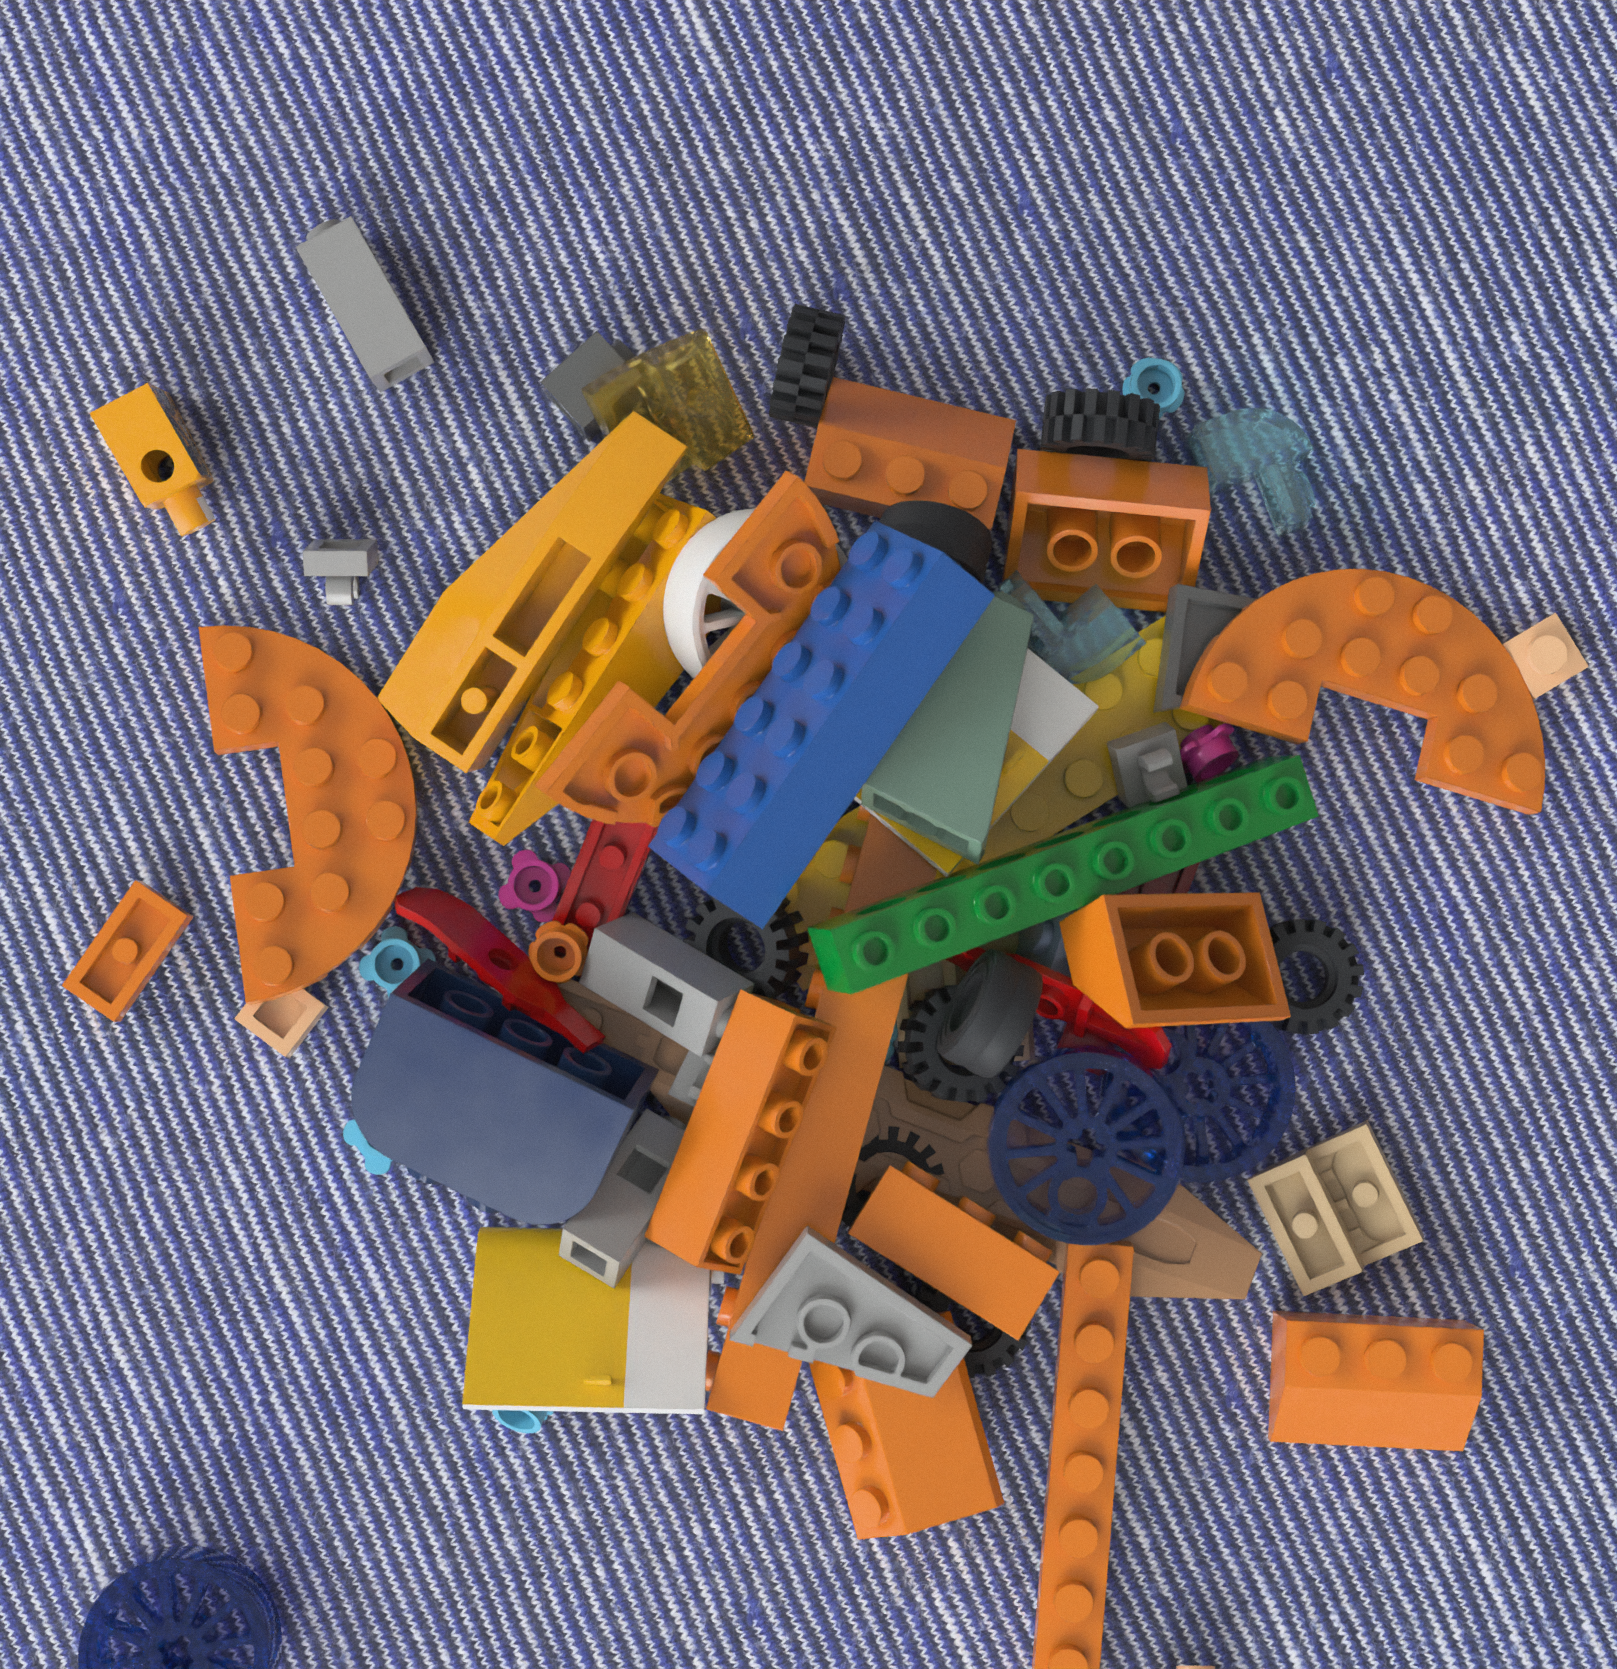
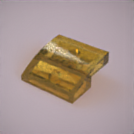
[580,329,755,483]

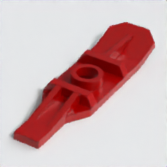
[394,887,606,1053]
[944,947,1172,1069]

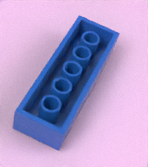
[648,521,995,929]

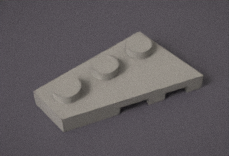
[730,1225,972,1398]

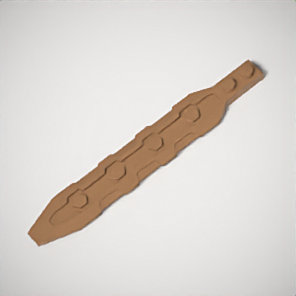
[557,979,1262,1299]

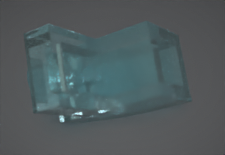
[1187,408,1315,537]
[998,570,1146,684]

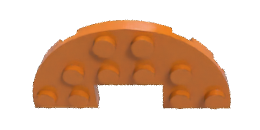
[535,471,841,827]
[1179,569,1545,815]
[198,625,418,1005]

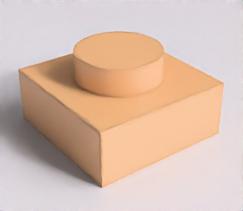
[1502,613,1589,700]
[234,989,329,1058]

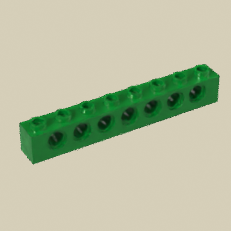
[807,755,1319,995]

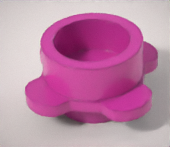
[1180,723,1239,782]
[498,850,571,923]

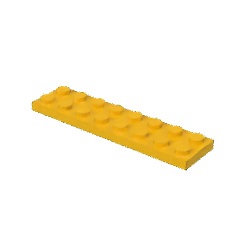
[784,615,1225,991]

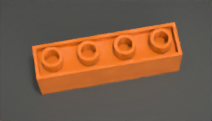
[644,989,837,1275]

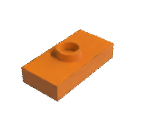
[62,880,194,1022]

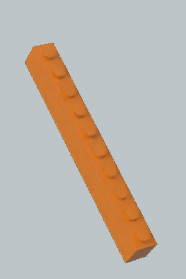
[706,805,937,1431]

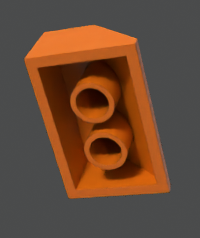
[804,377,1016,533]
[1001,449,1211,612]
[1059,892,1291,1028]
[809,1311,1004,1539]
[1268,1311,1484,1451]

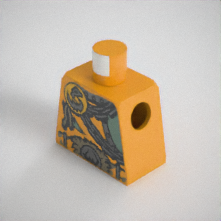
[90,383,216,537]

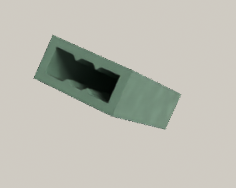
[861,591,1034,865]

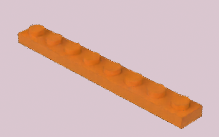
[1032,1237,1134,1669]

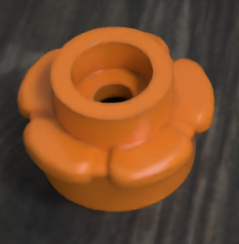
[529,921,589,983]

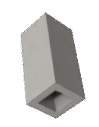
[296,216,435,393]
[580,912,755,1057]
[559,1108,687,1288]

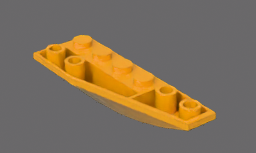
[377,411,689,773]
[468,493,721,846]

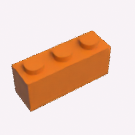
[848,1160,1060,1340]

